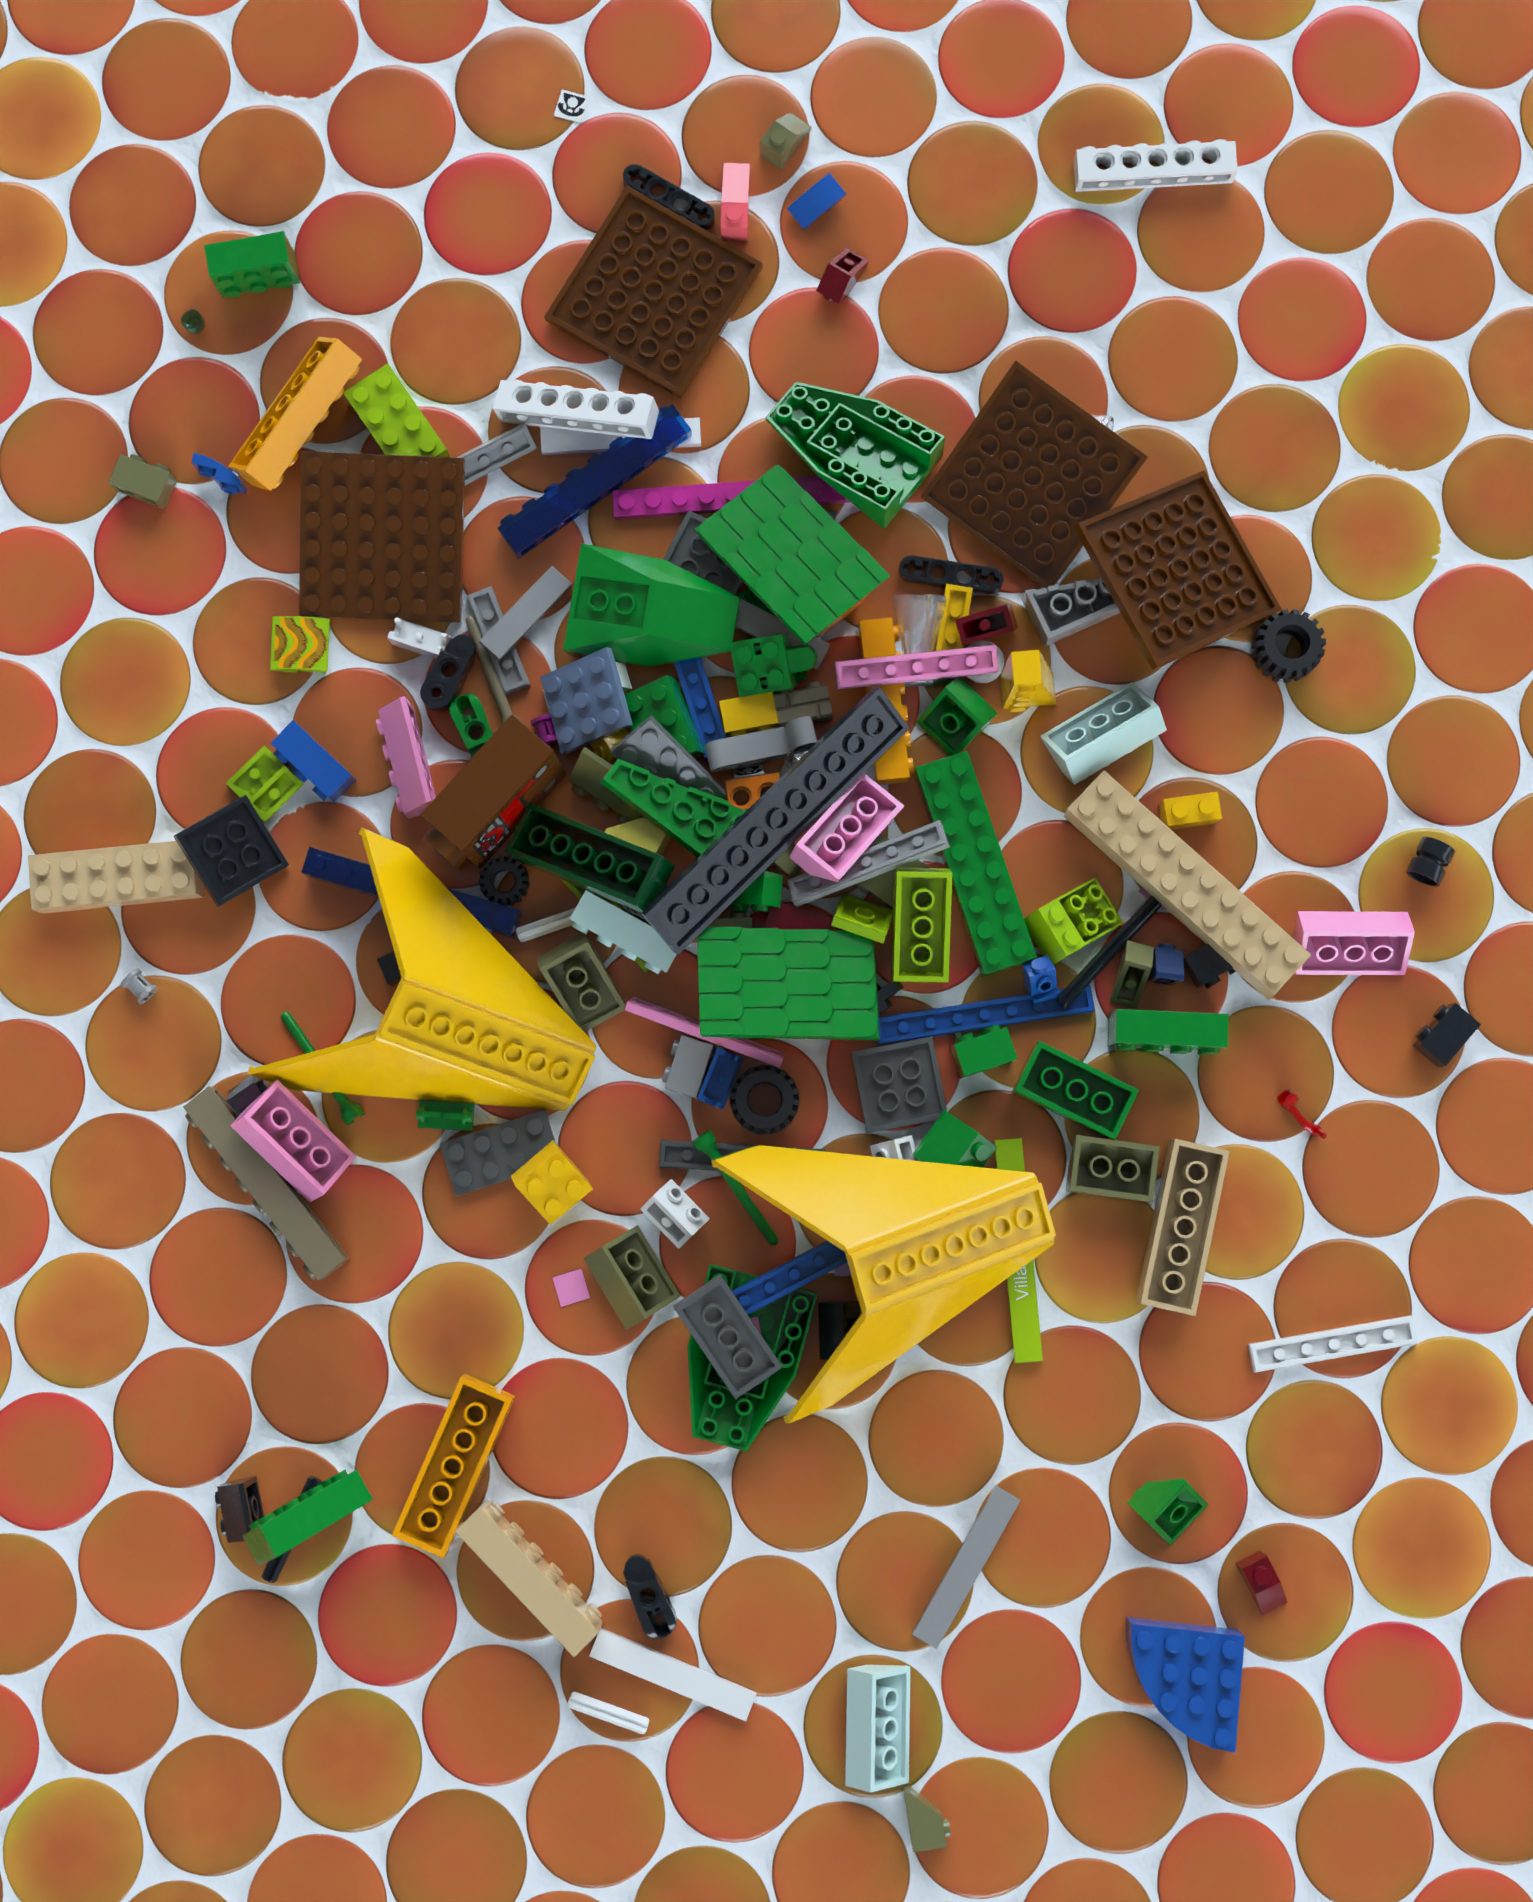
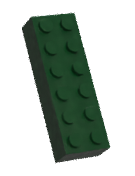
[505,802,675,913]

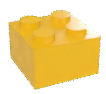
[511,1140,593,1225]

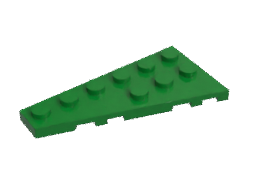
[600,759,748,858]

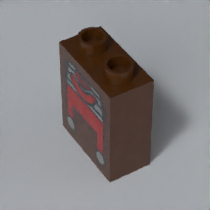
[420,714,567,870]

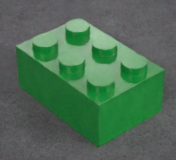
[204,231,300,298]
[625,675,705,758]

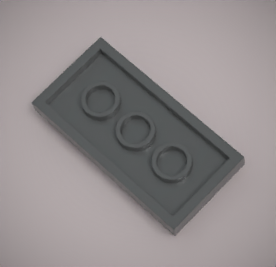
[610,715,726,799]
[440,1110,556,1196]
[673,1274,782,1399]

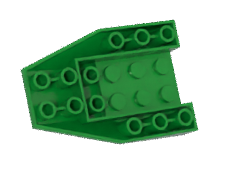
[766,382,945,529]
[563,543,741,667]
[687,1263,818,1452]

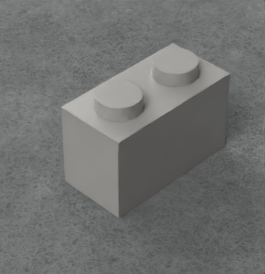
[662,1035,714,1099]

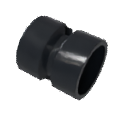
[1406,837,1455,887]

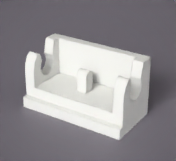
[387,617,452,660]

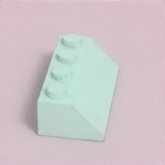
[1040,682,1167,785]
[845,1665,910,1793]

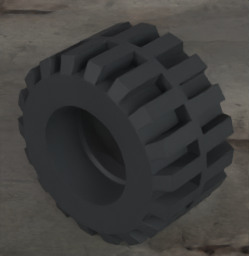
[1251,609,1326,683]
[730,1065,799,1135]

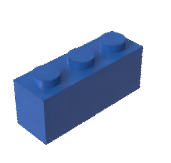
[270,720,356,803]

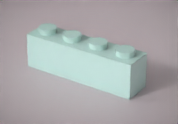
[570,890,677,974]

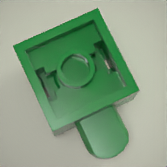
[729,632,818,697]

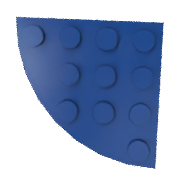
[1126,1617,1245,1753]

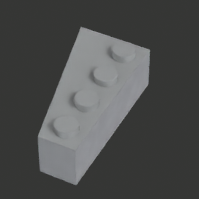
[1022,577,1120,647]

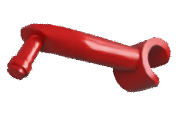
[1277,1089,1327,1139]

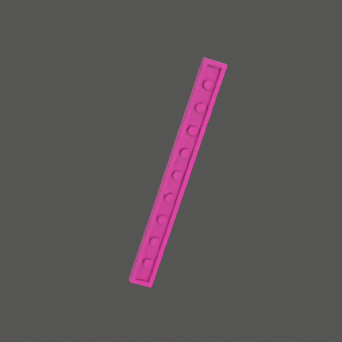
[612,476,851,520]

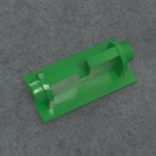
[416,1100,475,1131]

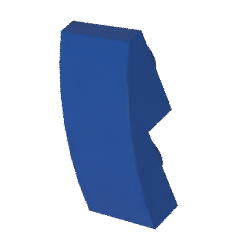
[787,173,847,230]
[191,452,247,495]

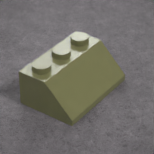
[569,747,644,824]
[1065,1135,1160,1203]
[583,1225,680,1330]

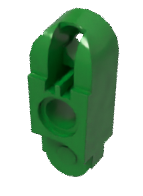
[449,694,494,757]

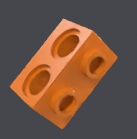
[725,773,780,810]

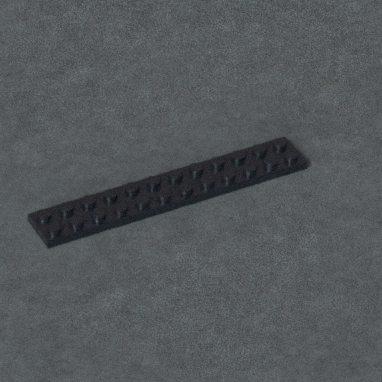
[641,686,910,955]

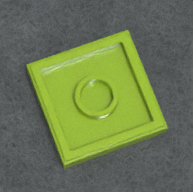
[831,893,893,943]

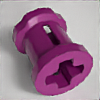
[530,714,558,747]

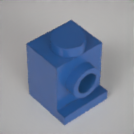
[1022,955,1060,1004]

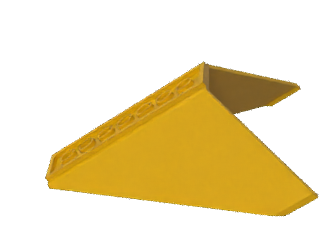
[247,827,596,1111]
[711,1145,1056,1423]

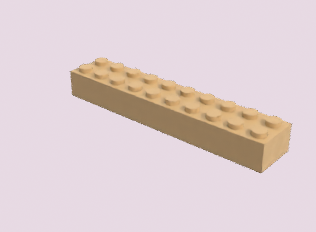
[1064,770,1311,1000]

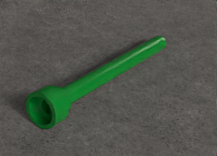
[281,1011,365,1126]
[692,1130,779,1246]

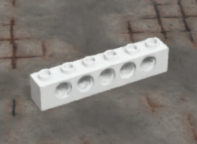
[1073,139,1238,192]
[493,379,659,439]

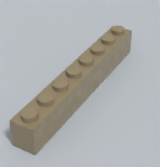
[183,1086,350,1281]

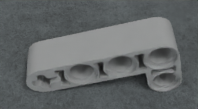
[704,716,818,773]

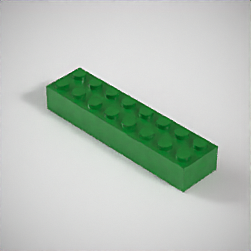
[914,751,1037,977]

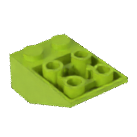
[1024,877,1124,965]

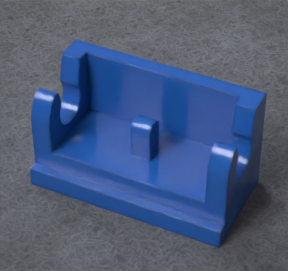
[697,1048,744,1110]

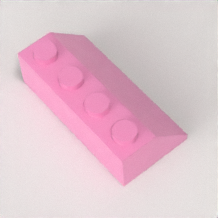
[376,696,436,819]
[789,773,904,882]
[1294,911,1415,975]
[230,1080,356,1202]

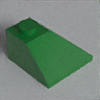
[1127,1478,1209,1546]

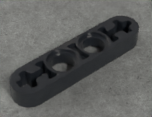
[623,164,715,230]
[899,555,1003,594]

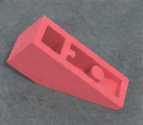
[721,163,750,242]

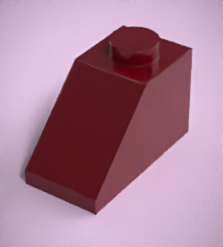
[816,248,869,304]
[955,602,1018,646]
[1235,1551,1287,1615]

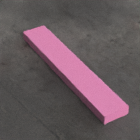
[834,645,999,690]
[625,997,785,1068]

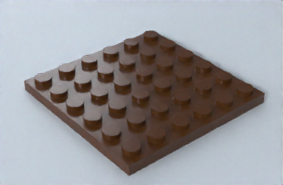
[544,185,763,399]
[921,361,1148,588]
[299,451,465,623]
[1074,470,1282,671]

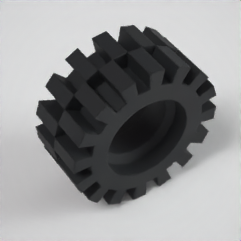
[478,855,530,907]

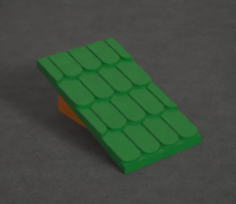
[694,464,890,645]
[697,927,880,1040]

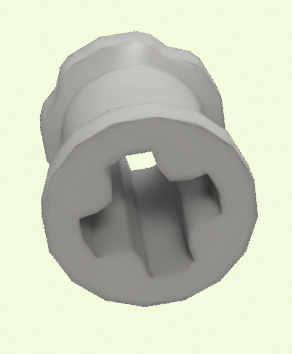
[120,968,158,1004]

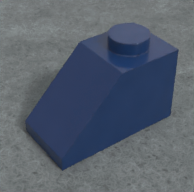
[1147,943,1184,986]

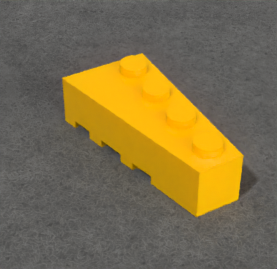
[1000,650,1056,712]

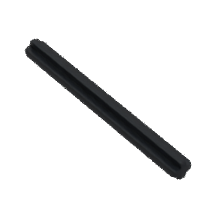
[1056,895,1163,1008]

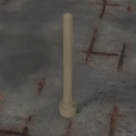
[465,616,521,724]

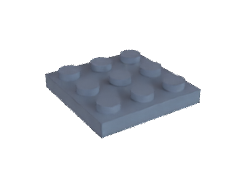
[540,647,633,754]

